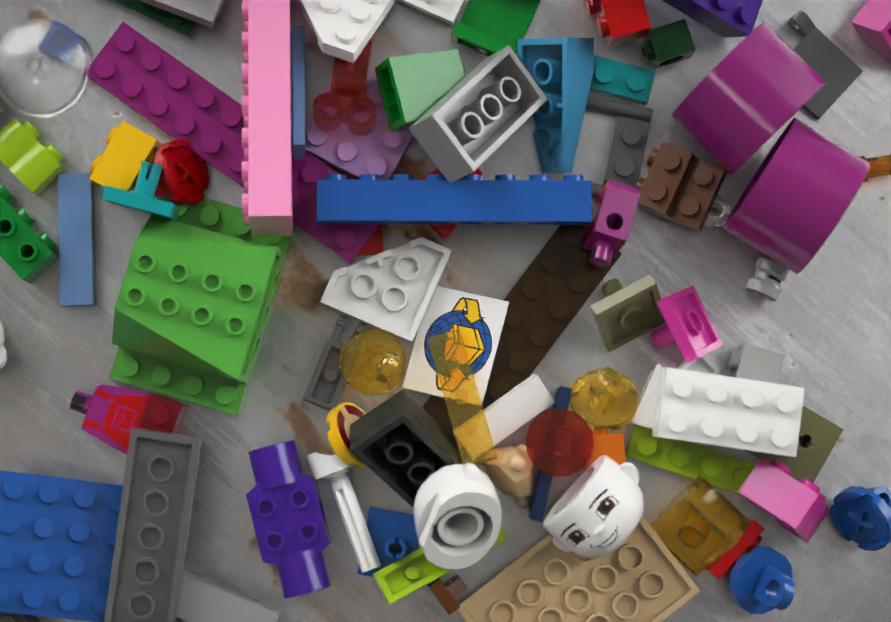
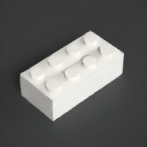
[652,367,805,457]

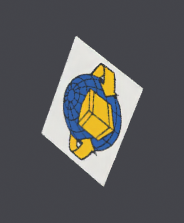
[402,286,509,406]

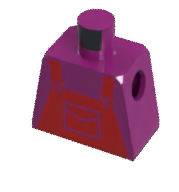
[582,179,641,267]
[70,384,151,454]

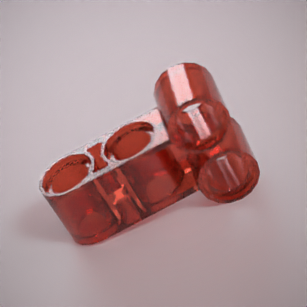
[312,38,377,136]

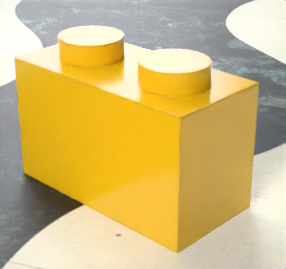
[89,121,162,192]

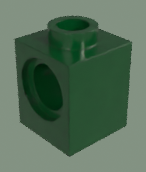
[641,19,696,69]

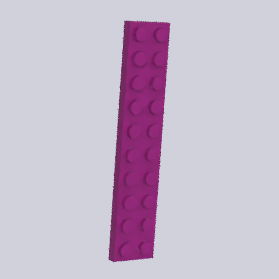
[84,22,380,264]

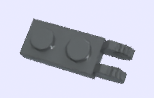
[303,315,367,411]

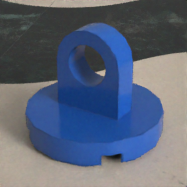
[830,486,891,551]
[728,546,795,614]

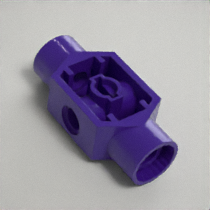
[246,440,332,598]

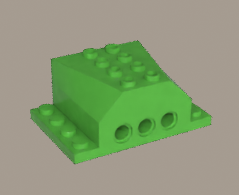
[109,197,296,416]

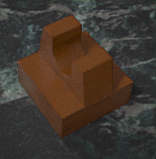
[427,574,468,615]

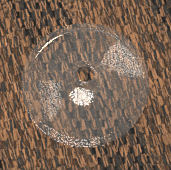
[0,19,91,118]

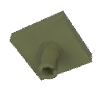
[590,274,666,352]
[750,406,844,483]

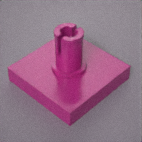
[651,286,723,364]

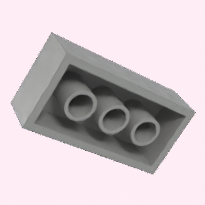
[409,45,548,183]

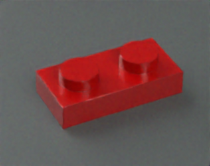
[703,518,765,579]

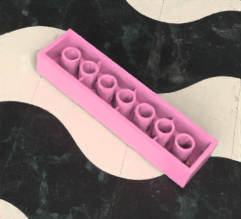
[242,0,293,236]

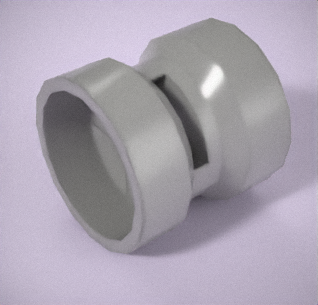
[745,257,790,302]

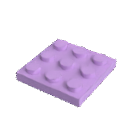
[306,59,414,180]

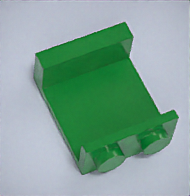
[451,0,541,57]

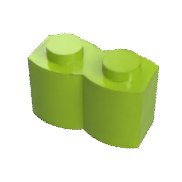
[0,118,66,196]

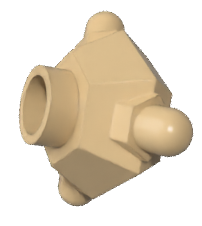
[475,444,538,509]

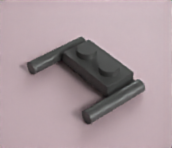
[586,95,653,197]

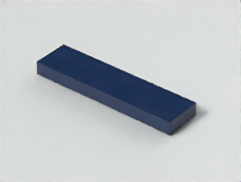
[528,386,572,522]

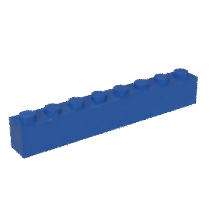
[317,174,592,225]

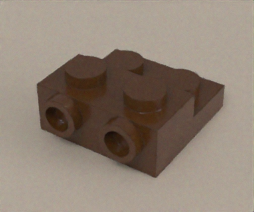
[635,142,727,232]

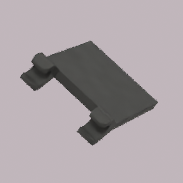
[788,11,863,120]

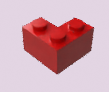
[585,0,651,47]

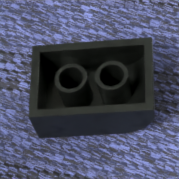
[350,389,467,508]

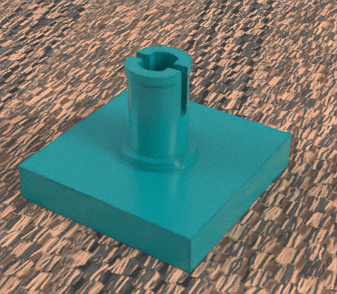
[101,161,180,221]

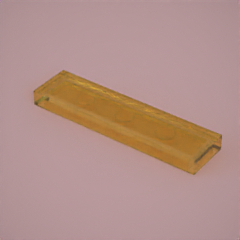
[427,329,497,465]

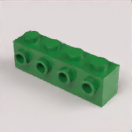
[0,183,59,284]

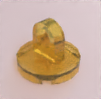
[339,328,406,396]
[570,366,638,432]

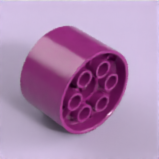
[671,22,826,176]
[723,118,870,274]

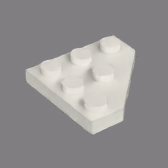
[298,0,395,63]
[320,237,452,343]

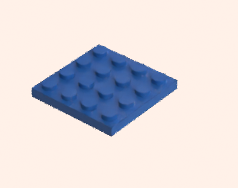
[0,470,123,622]

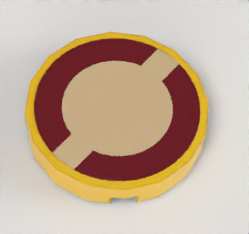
[326,402,366,469]

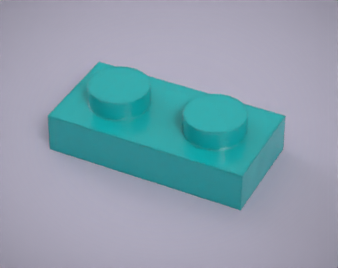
[589,55,656,105]

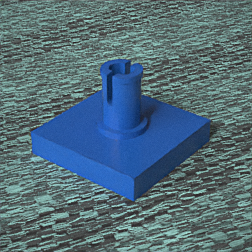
[357,507,424,587]

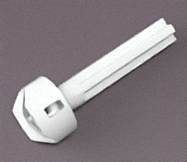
[306,452,381,573]

